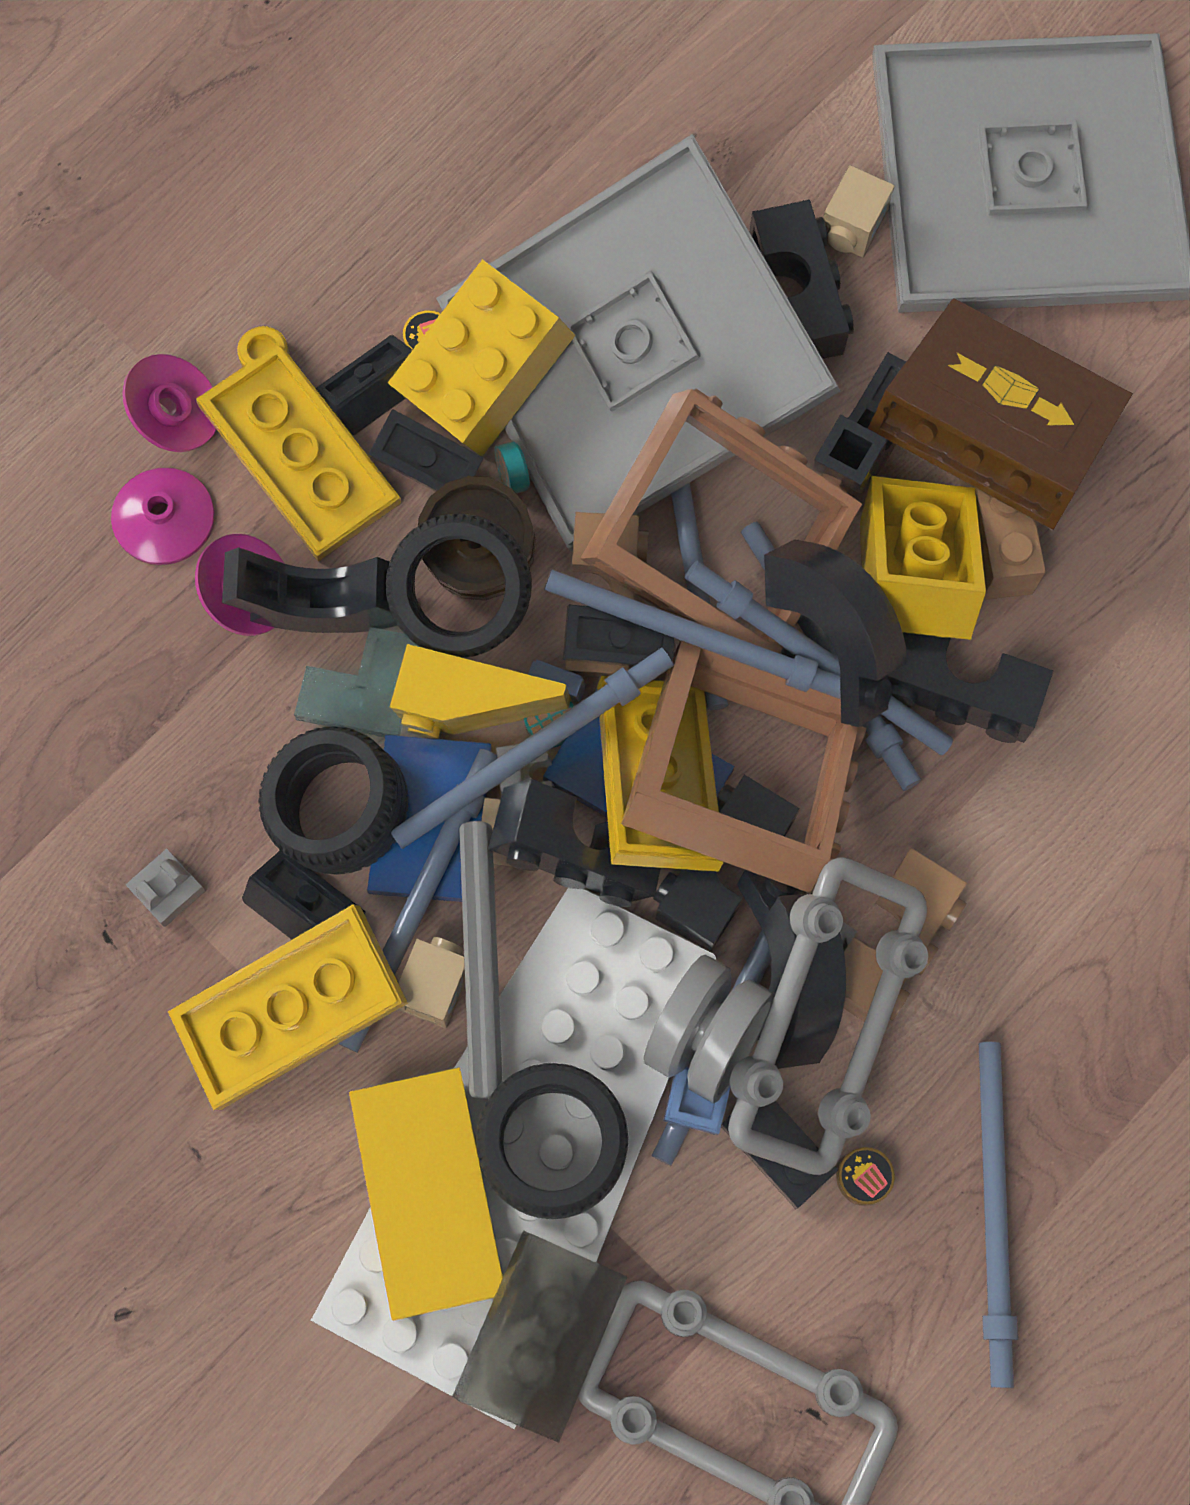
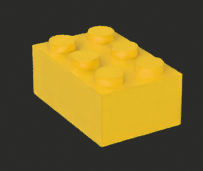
[388,259,576,456]
[860,476,986,640]

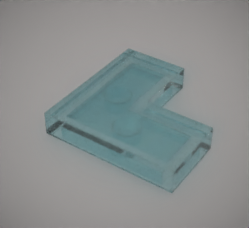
[294,627,419,738]

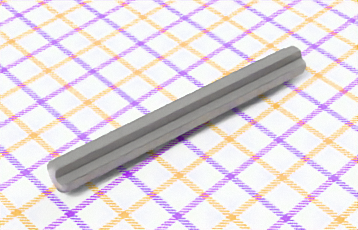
[459,821,502,1098]

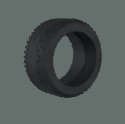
[386,514,532,658]
[258,726,409,875]
[476,1063,628,1219]

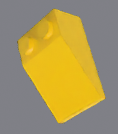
[390,644,571,739]

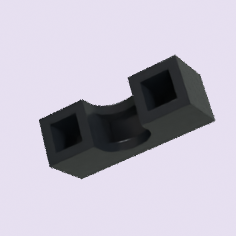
[749,199,854,359]
[888,632,1054,743]
[653,774,800,952]
[488,778,661,907]

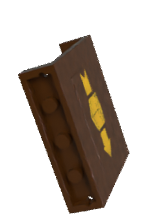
[868,298,1133,530]

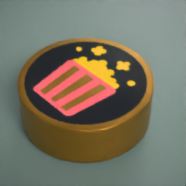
[836,1147,895,1206]

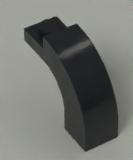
[814,352,906,494]
[764,539,907,727]
[222,547,415,633]
[737,870,846,1069]

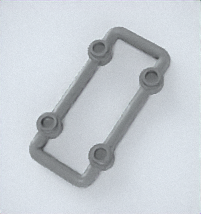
[728,857,928,1175]
[575,1280,898,1505]

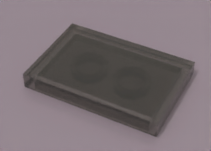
[452,1230,627,1443]

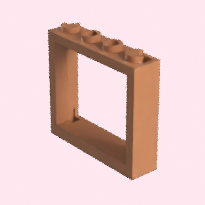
[580,388,862,654]
[621,640,866,893]

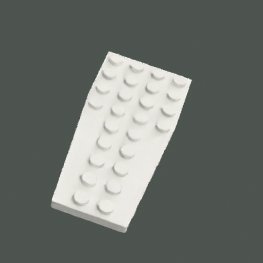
[311,888,716,1429]

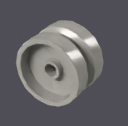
[643,955,775,1104]

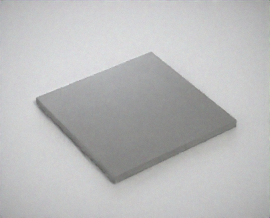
[872,33,1190,313]
[436,134,841,552]

